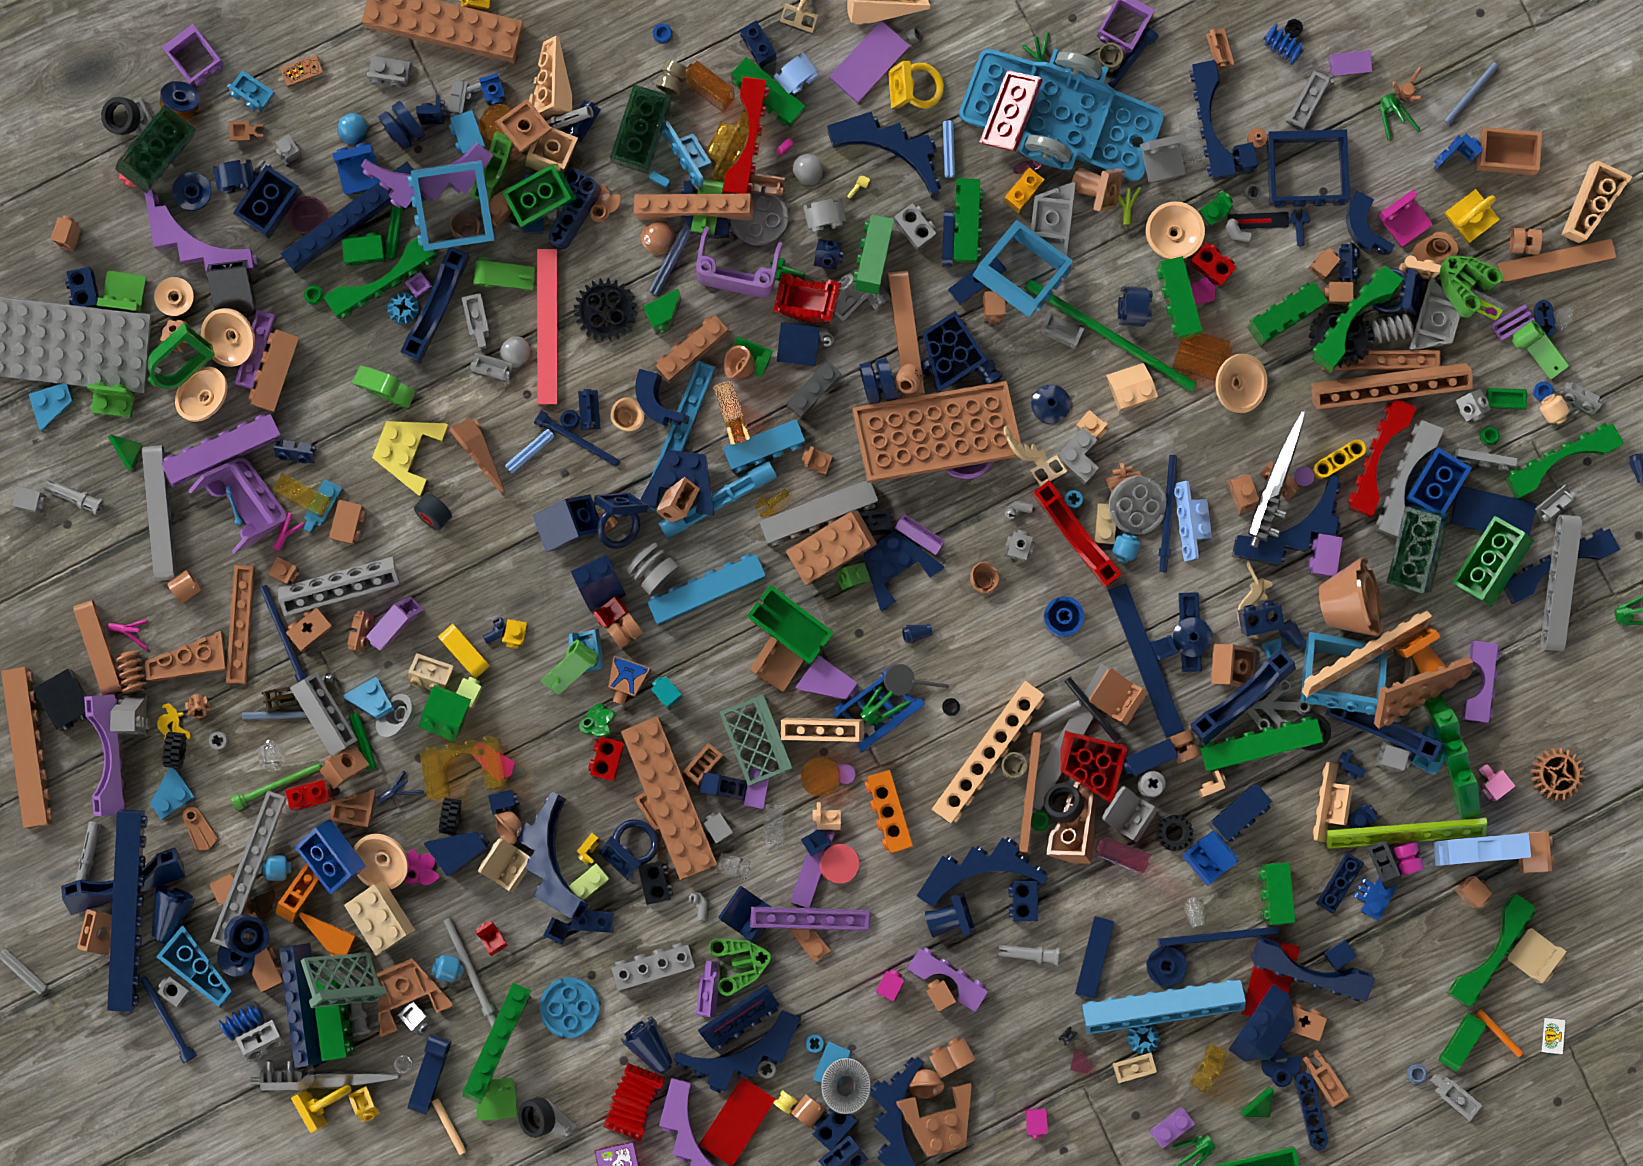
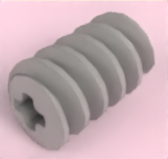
[1370,314,1413,343]
[1137,771,1165,798]

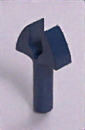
[1288,209,1310,247]

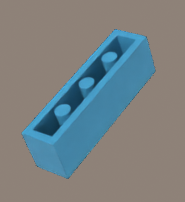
[723,419,805,473]

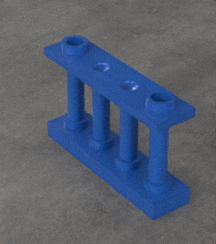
[833,666,925,753]

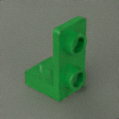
[1198,190,1233,227]
[733,336,773,378]

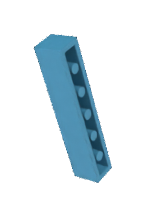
[647,553,766,625]

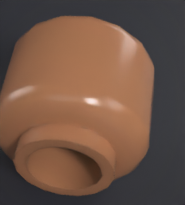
[895,364,923,393]

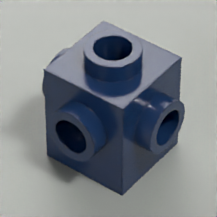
[813,239,844,270]

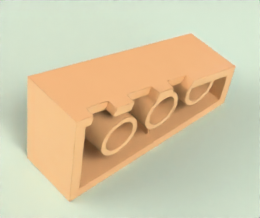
[1561,161,1633,243]

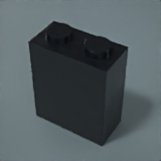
[206,259,256,314]
[33,669,88,732]

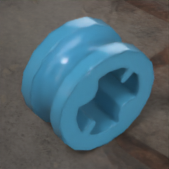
[1064,490,1083,509]
[806,1034,824,1053]

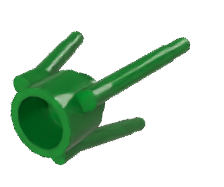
[1379,93,1420,140]
[1614,595,1643,627]
[860,686,910,726]
[1172,1135,1216,1166]

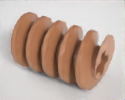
[116,651,147,694]

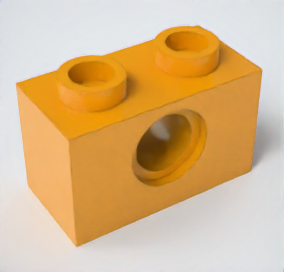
[1004,167,1044,214]

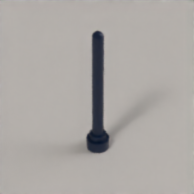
[1107,27,1159,88]
[534,410,620,466]
[140,976,197,1064]

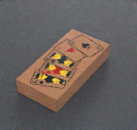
[280,55,324,87]

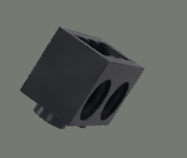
[1367,840,1404,890]
[638,861,673,905]

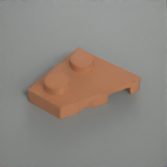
[329,789,376,828]

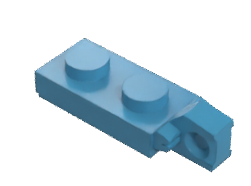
[303,479,343,534]

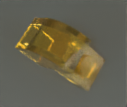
[1188,1043,1227,1093]

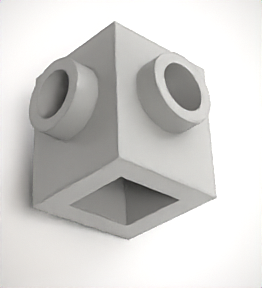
[1456,389,1491,422]
[1005,530,1035,562]

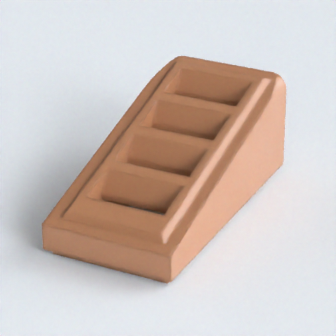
[682,743,724,787]

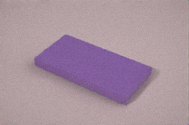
[829,21,910,104]

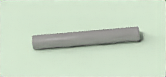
[1026,700,1082,734]

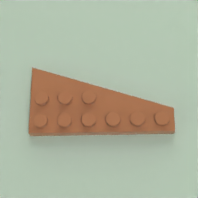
[1374,657,1473,729]

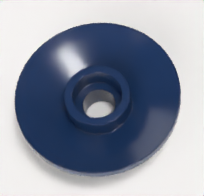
[160,81,200,112]
[172,172,212,210]
[1031,384,1071,423]
[1173,617,1212,657]
[217,945,255,976]

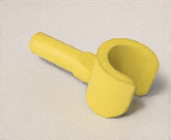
[847,176,870,199]

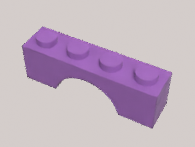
[1461,641,1500,724]
[907,947,988,1012]

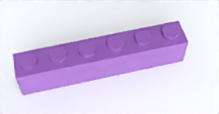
[161,414,281,488]

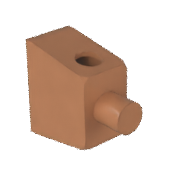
[1226,474,1260,515]
[657,477,700,523]

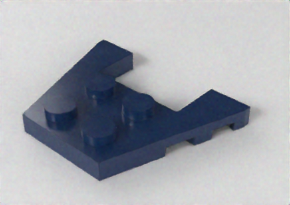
[640,450,715,516]
[863,530,944,612]

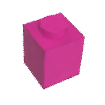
[875,969,904,1001]
[1025,1108,1048,1138]

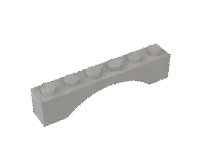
[1375,420,1444,539]

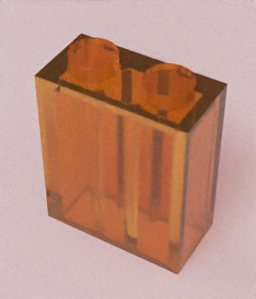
[684,60,735,113]
[1172,333,1232,381]
[713,380,750,445]

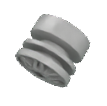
[627,542,679,595]

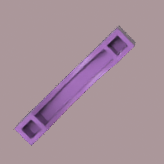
[84,694,125,816]

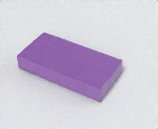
[744,766,771,809]

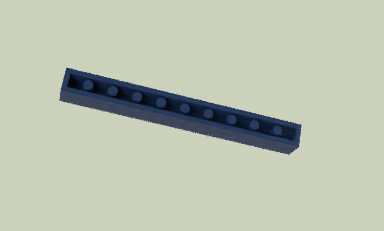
[107,809,148,1012]

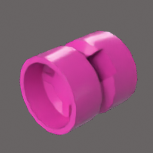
[1392,842,1425,875]

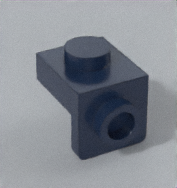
[1338,749,1366,779]

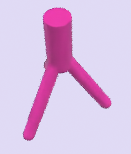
[273,513,305,551]
[107,619,148,650]

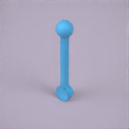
[225,485,242,525]

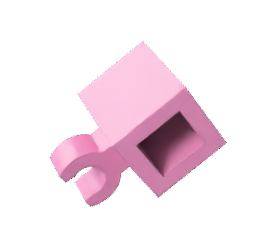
[1479,764,1515,801]

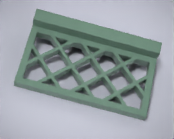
[719,694,793,786]
[301,952,387,1008]

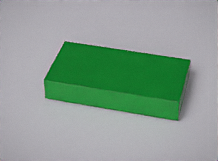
[1486,388,1527,410]

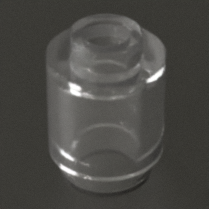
[1183,897,1207,927]

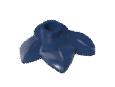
[1261,1047,1301,1087]

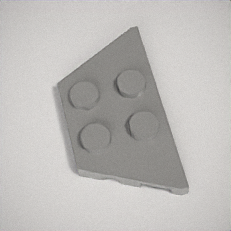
[1031,182,1076,257]
[1409,277,1460,350]

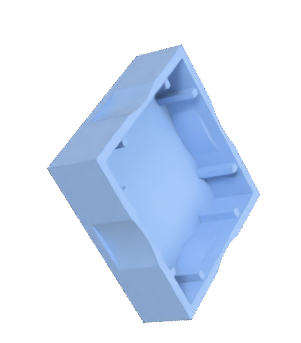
[1433,833,1531,866]

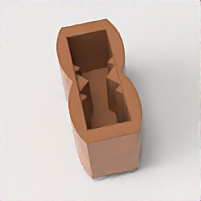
[51,215,81,251]
[928,1036,975,1078]

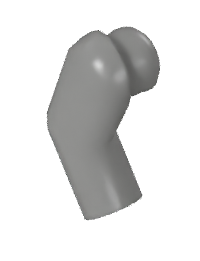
[1226,219,1251,243]
[1005,501,1033,520]
[689,892,709,920]

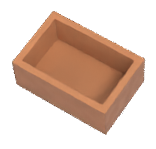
[1476,127,1542,176]

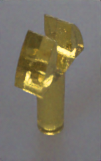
[755,489,789,517]

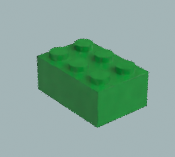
[502,164,576,227]
[1258,862,1295,925]

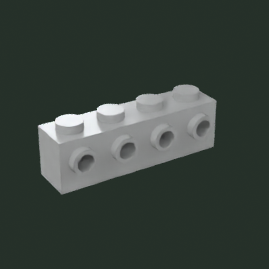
[290,672,357,755]
[611,942,696,991]

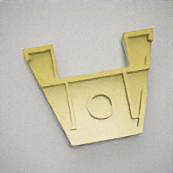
[372,421,449,496]

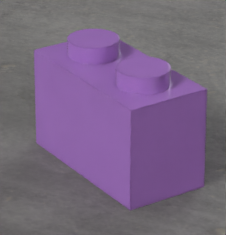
[1308,534,1342,578]
[1149,1107,1195,1148]

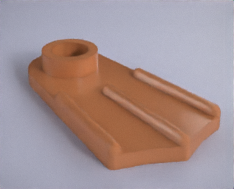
[182,807,219,851]

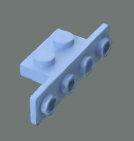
[1174,481,1212,561]

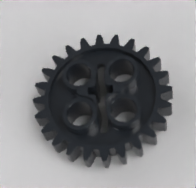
[574,278,638,342]
[1308,305,1373,368]

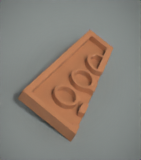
[144,631,227,682]

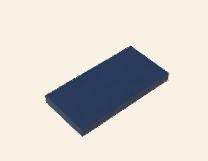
[1450,486,1537,536]

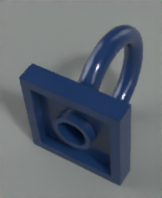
[1368,268,1424,317]
[594,493,648,549]
[599,819,659,880]

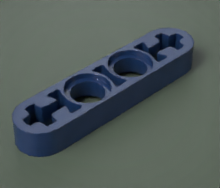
[1295,1072,1328,1150]

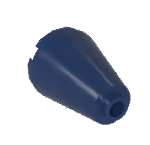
[151,886,195,944]
[620,1016,673,1074]

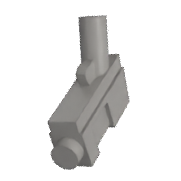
[448,80,482,117]

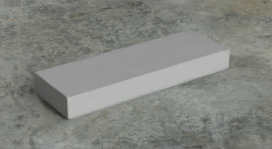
[1286,70,1331,131]

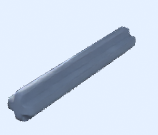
[649,225,692,296]

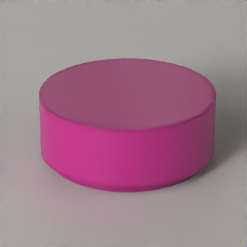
[775,138,794,156]

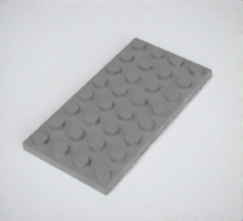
[0,297,152,393]

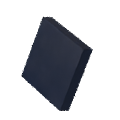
[777,322,820,366]

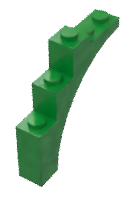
[1423,693,1481,820]

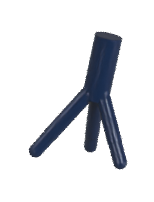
[377,770,424,804]

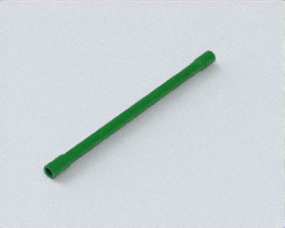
[1024,279,1197,392]

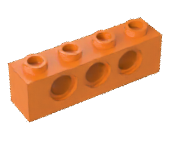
[864,770,913,853]

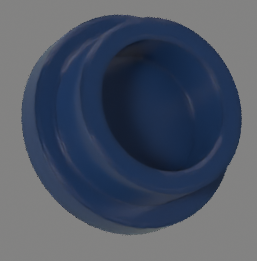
[560,410,580,430]

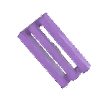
[1491,304,1535,341]

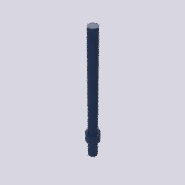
[1158,455,1177,573]
[260,585,308,683]

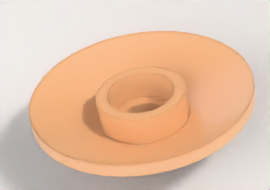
[154,277,194,316]

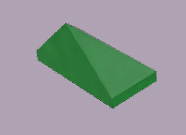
[108,435,142,472]
[1239,1086,1274,1118]

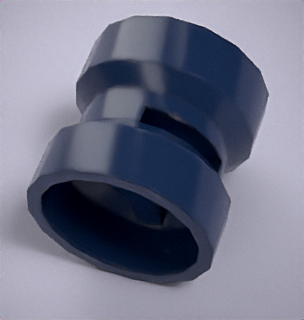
[976,360,1003,385]

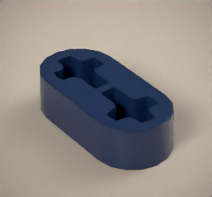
[1533,300,1556,337]

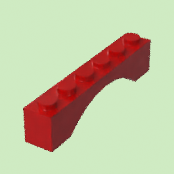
[723,76,770,194]
[1347,399,1417,518]
[1032,480,1122,588]

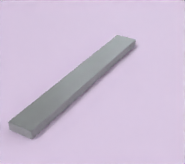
[1023,663,1109,811]
[210,790,287,948]

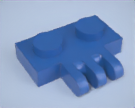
[1353,877,1397,921]

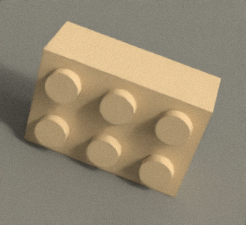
[344,880,416,956]

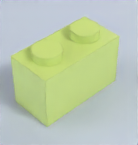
[569,863,610,900]

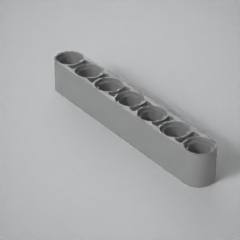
[142,445,177,581]
[1540,515,1582,651]

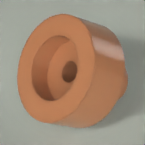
[1247,128,1267,149]

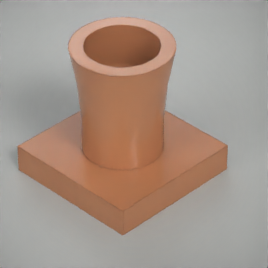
[496,99,552,153]
[1072,167,1125,212]

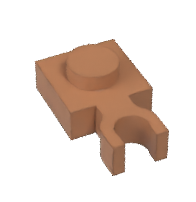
[229,121,263,142]

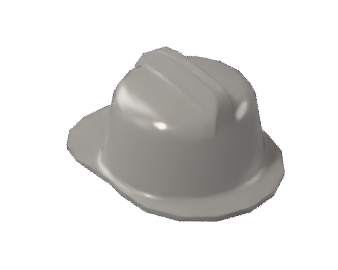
[375,694,415,737]

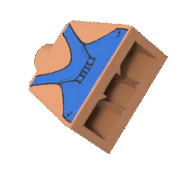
[609,656,651,705]

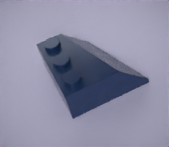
[922,311,988,393]

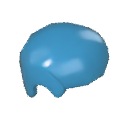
[337,113,368,145]

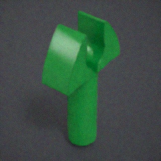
[770,258,805,280]

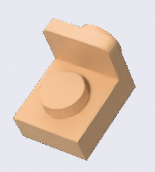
[1076,410,1108,439]
[1198,770,1227,798]
[813,802,841,830]

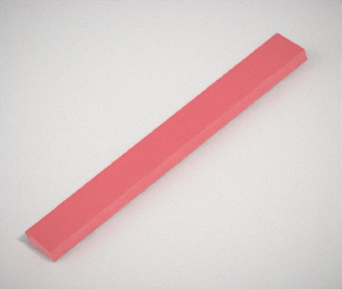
[537,249,558,405]

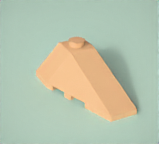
[847,0,930,24]
[529,36,572,120]

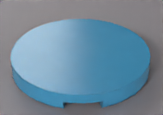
[540,977,600,1038]

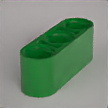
[1438,1012,1486,1072]

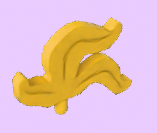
[157,703,191,740]

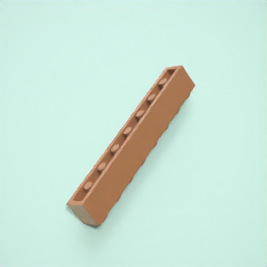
[1311,363,1473,409]
[1,667,53,829]

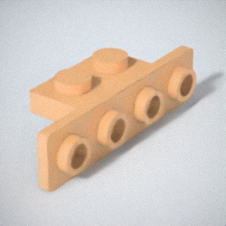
[1313,762,1353,843]

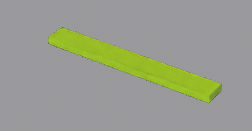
[1326,818,1488,849]

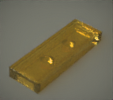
[272,473,332,516]

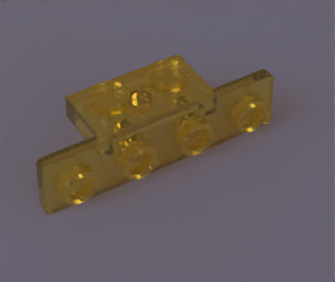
[705,109,749,182]

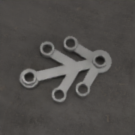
[1243,680,1312,731]

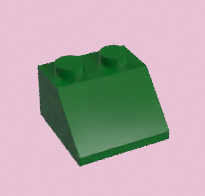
[643,289,681,334]
[418,685,471,742]

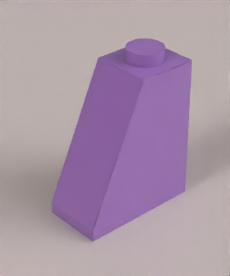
[366,596,424,650]
[796,655,858,700]

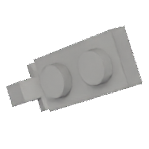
[462,293,490,350]
[1430,1074,1483,1121]

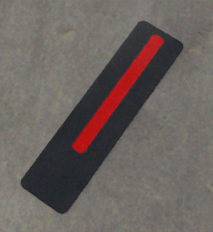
[1227,212,1289,229]

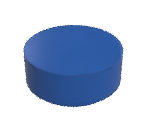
[653,23,672,44]
[1533,381,1554,402]

